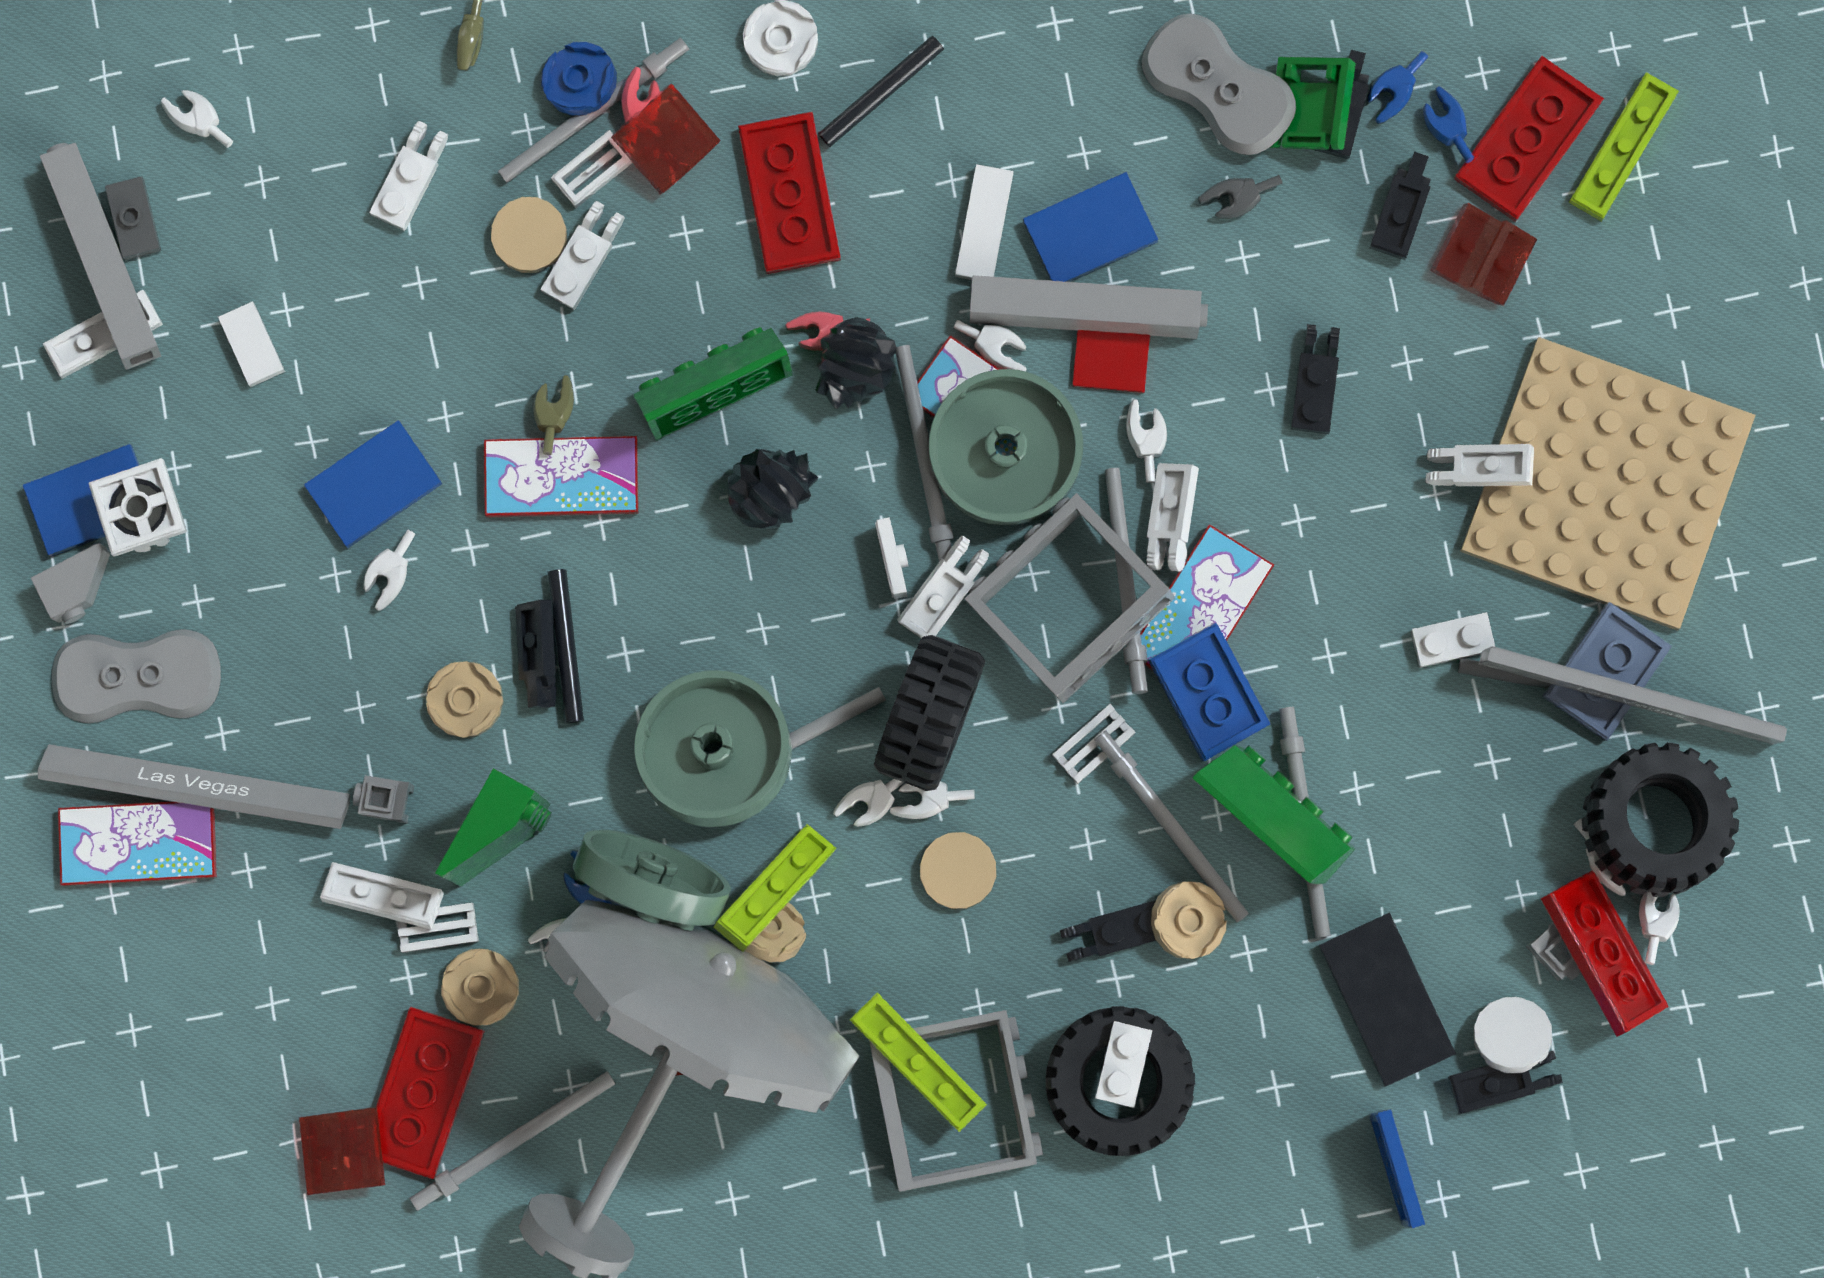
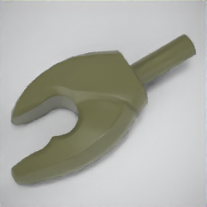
[457,0,484,71]
[533,375,574,455]

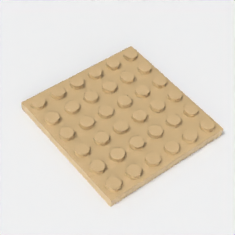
[1460,337,1756,631]

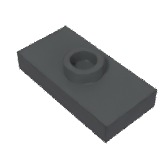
[105,176,162,260]

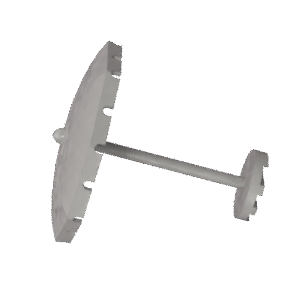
[519,900,859,1278]

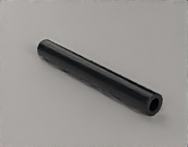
[818,35,944,147]
[548,569,584,724]

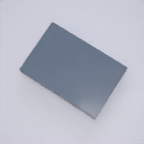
[1542,602,1672,741]

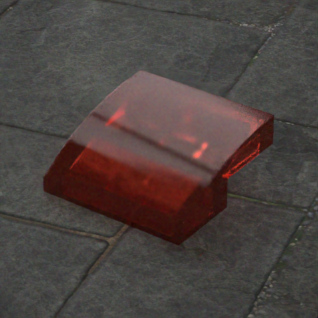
[611,83,721,195]
[1430,203,1537,306]
[299,1107,385,1195]

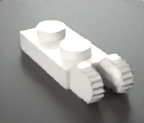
[369,121,448,231]
[540,201,625,310]
[1426,444,1534,486]
[1146,463,1199,572]
[897,536,989,638]

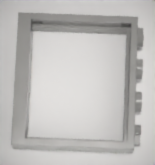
[964,493,1175,703]
[869,1010,1043,1192]

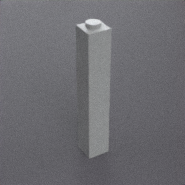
[40,142,161,370]
[970,275,1208,339]

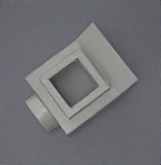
[353,775,414,824]
[1526,922,1581,981]

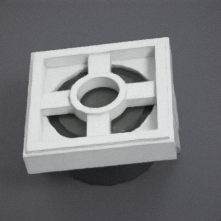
[89,458,187,557]

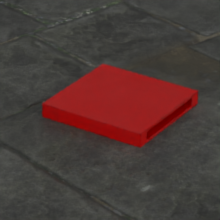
[1073,330,1150,393]

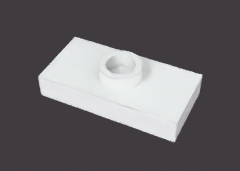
[875,517,908,599]

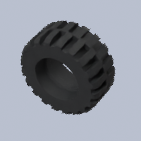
[874,635,985,791]
[1581,742,1739,897]
[1045,1006,1195,1156]

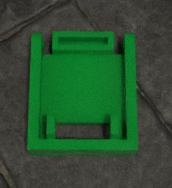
[1270,57,1356,150]

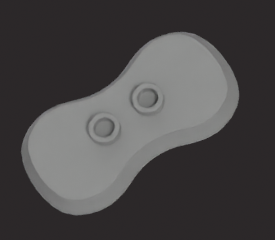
[1142,13,1296,155]
[52,629,221,723]

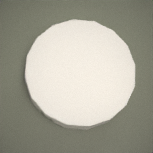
[743,0,818,76]
[1474,997,1552,1073]

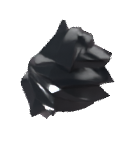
[815,317,896,409]
[728,449,818,530]

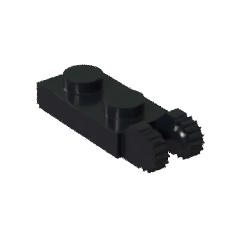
[1291,324,1340,435]
[1060,900,1156,962]
[1448,1051,1563,1114]

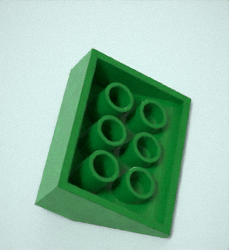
[633,327,793,441]
[1193,745,1355,884]
[435,768,552,886]

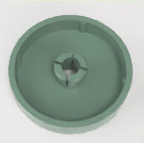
[929,369,1083,526]
[634,670,792,827]
[573,830,731,931]

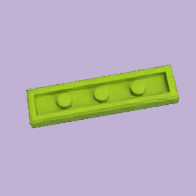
[1569,72,1679,222]
[714,824,837,952]
[850,992,987,1132]

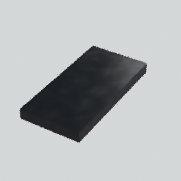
[1318,913,1456,1087]

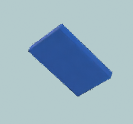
[1023,172,1158,282]
[304,420,442,548]
[23,444,139,557]
[1148,623,1270,761]
[1369,1109,1425,1228]

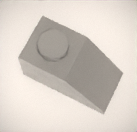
[31,543,110,624]

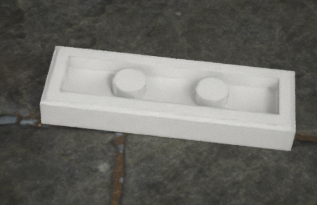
[955,164,1013,280]
[43,290,163,379]
[320,862,444,929]

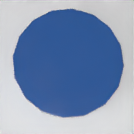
[541,42,617,116]

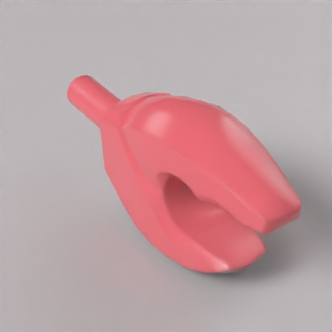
[621,67,661,153]
[786,311,870,351]

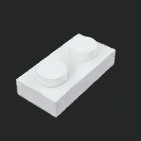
[1411,612,1495,668]
[1095,1021,1152,1108]

